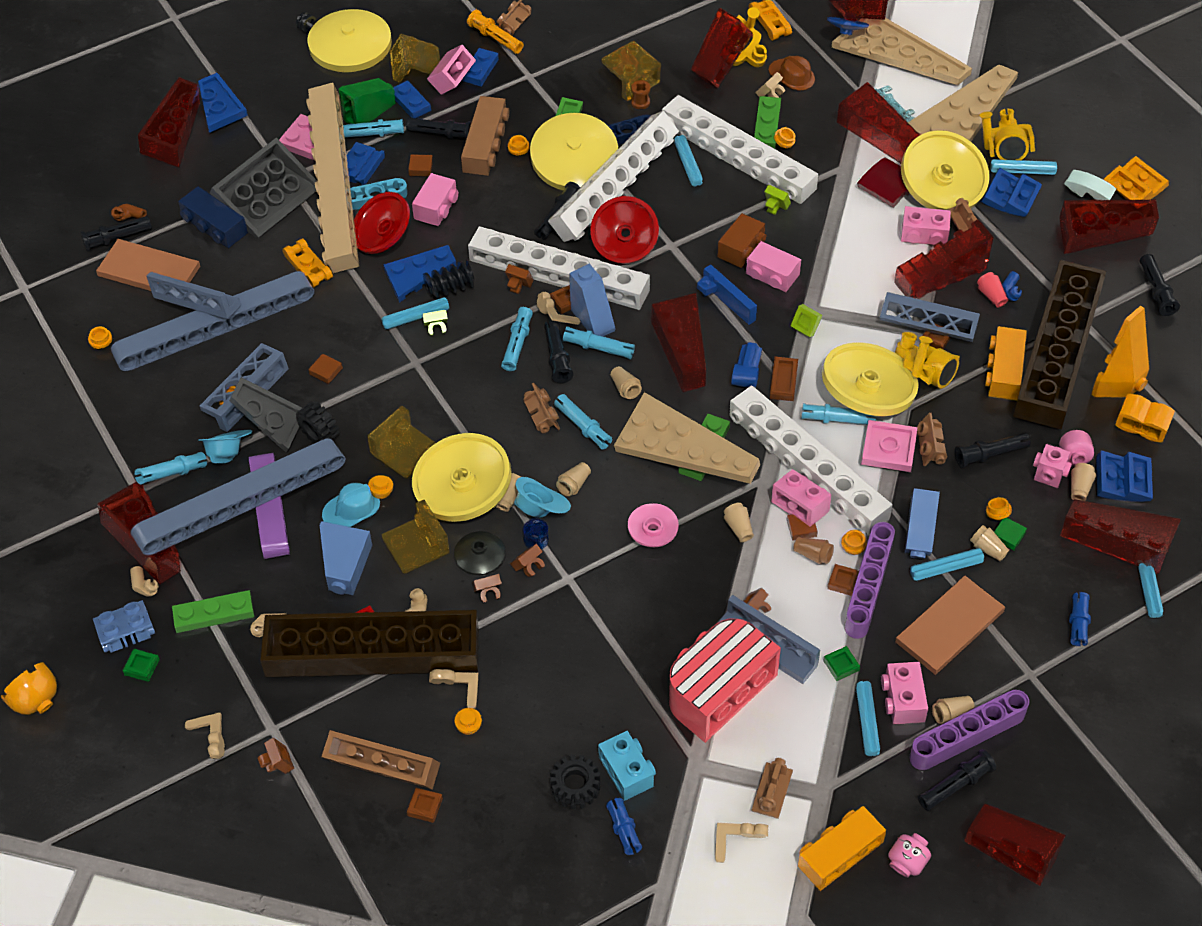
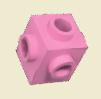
[1033,444,1072,488]

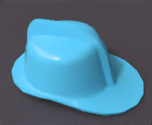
[198,430,252,463]
[514,477,571,518]
[322,483,380,527]

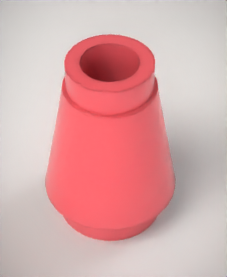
[977,272,1008,308]

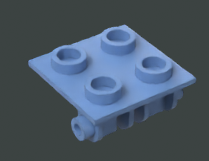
[93,600,155,653]

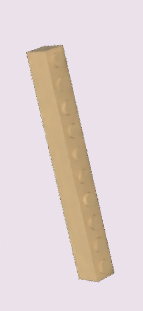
[306,83,359,273]

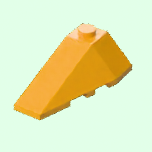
[1091,306,1149,397]

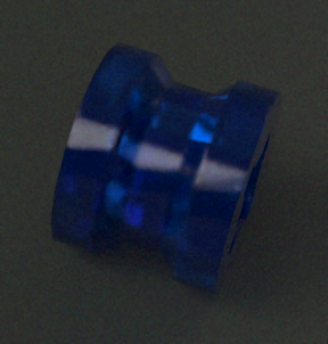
[523,519,549,549]

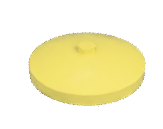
[307,9,392,72]
[530,113,618,190]
[901,131,989,210]
[822,342,918,416]
[412,433,511,522]

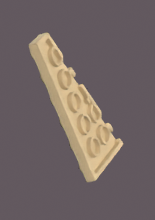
[832,10,972,85]
[902,65,1018,142]
[614,392,760,484]

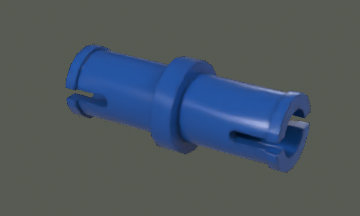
[1069,592,1091,646]
[606,798,642,855]

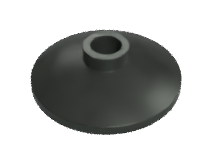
[454,531,505,575]

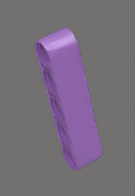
[249,453,290,559]
[845,522,895,639]
[910,690,1029,770]

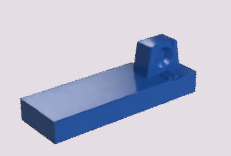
[697,265,757,325]

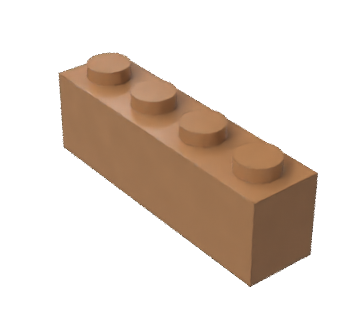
[461,96,509,176]
[322,730,440,790]

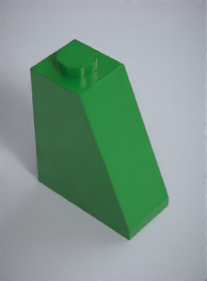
[339,78,396,124]

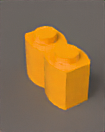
[1115,394,1175,442]

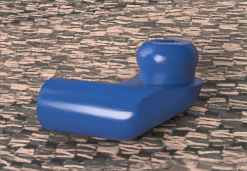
[1002,271,1022,301]

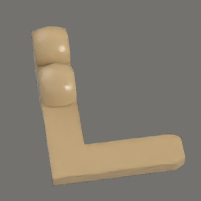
[537,292,581,325]
[429,669,479,709]
[185,713,225,759]
[715,823,769,863]

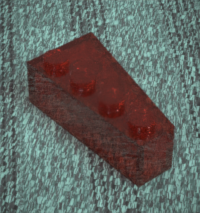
[138,78,200,168]
[837,82,920,164]
[1059,199,1159,254]
[651,293,706,392]

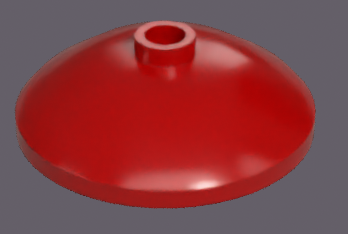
[354,192,410,254]
[591,196,659,264]

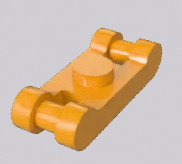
[749,0,792,41]
[282,238,333,288]

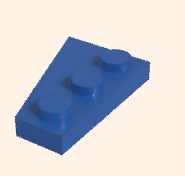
[198,73,248,133]
[384,245,457,303]

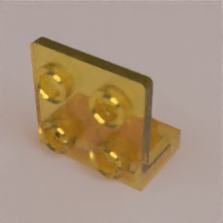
[390,34,440,82]
[602,41,661,101]
[368,406,436,478]
[382,500,450,573]

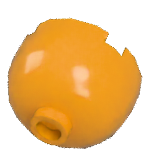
[1,662,57,715]

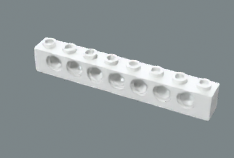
[662,95,818,204]
[548,110,679,242]
[468,226,650,310]
[730,385,893,535]

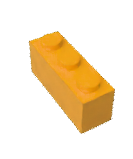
[985,326,1027,400]
[798,806,886,891]

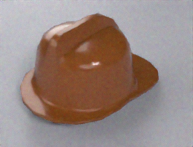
[768,56,815,91]

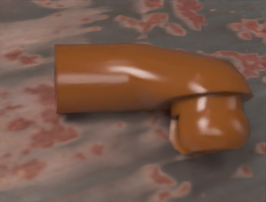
[111,204,147,221]

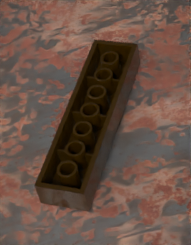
[1013,260,1107,430]
[260,610,479,677]

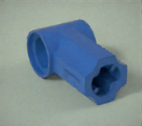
[731,342,762,388]

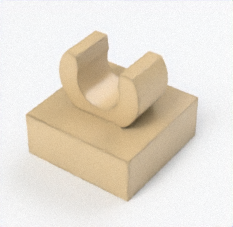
[756,72,785,98]

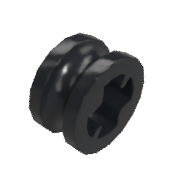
[296,12,317,33]

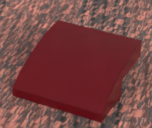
[857,157,910,208]

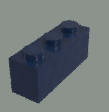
[178,186,248,248]

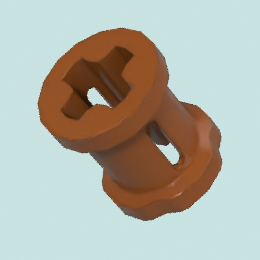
[631,80,651,109]

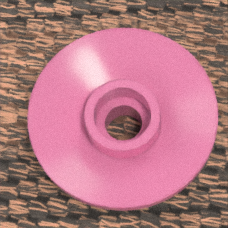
[628,504,679,547]

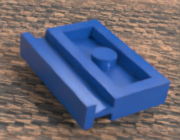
[347,142,385,185]

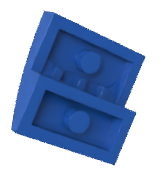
[981,168,1042,216]
[1096,450,1153,502]

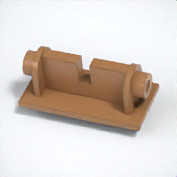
[496,0,532,35]
[947,198,988,246]
[523,383,560,433]
[917,412,947,466]
[752,758,793,819]

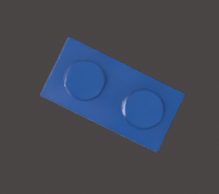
[462,48,499,87]
[393,81,431,118]

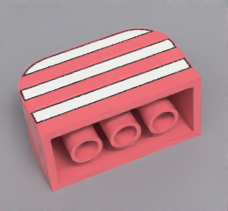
[669,619,781,743]

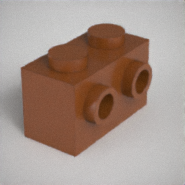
[718,213,767,268]

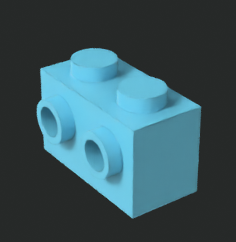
[598,731,656,801]

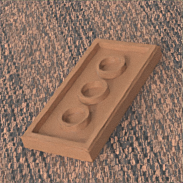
[96,239,200,291]
[895,576,1005,675]

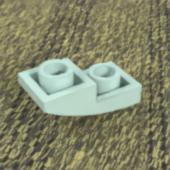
[1064,170,1117,206]

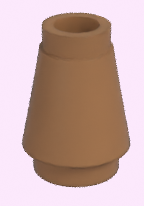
[794,537,834,565]

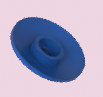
[827,17,869,35]

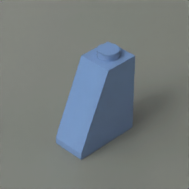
[569,263,615,337]
[905,488,940,559]
[320,521,372,595]

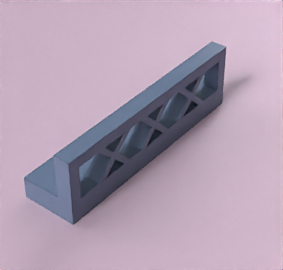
[146,272,241,319]
[880,292,980,342]
[200,343,289,432]
[718,595,820,684]

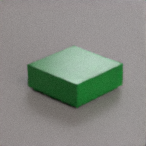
[994,518,1027,550]
[823,646,860,681]
[123,649,160,682]

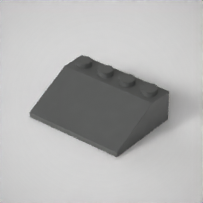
[209,137,317,239]

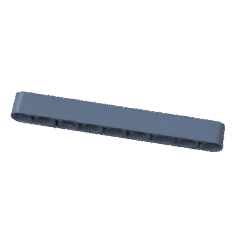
[111,271,314,371]
[131,439,346,555]

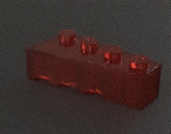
[894,219,994,299]
[97,481,181,584]
[1060,499,1181,574]

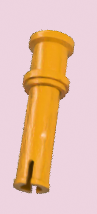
[467,9,524,54]

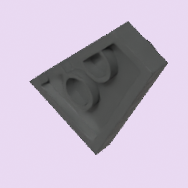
[229,377,302,452]

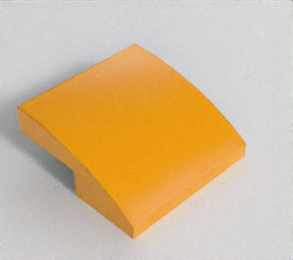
[1103,156,1169,207]

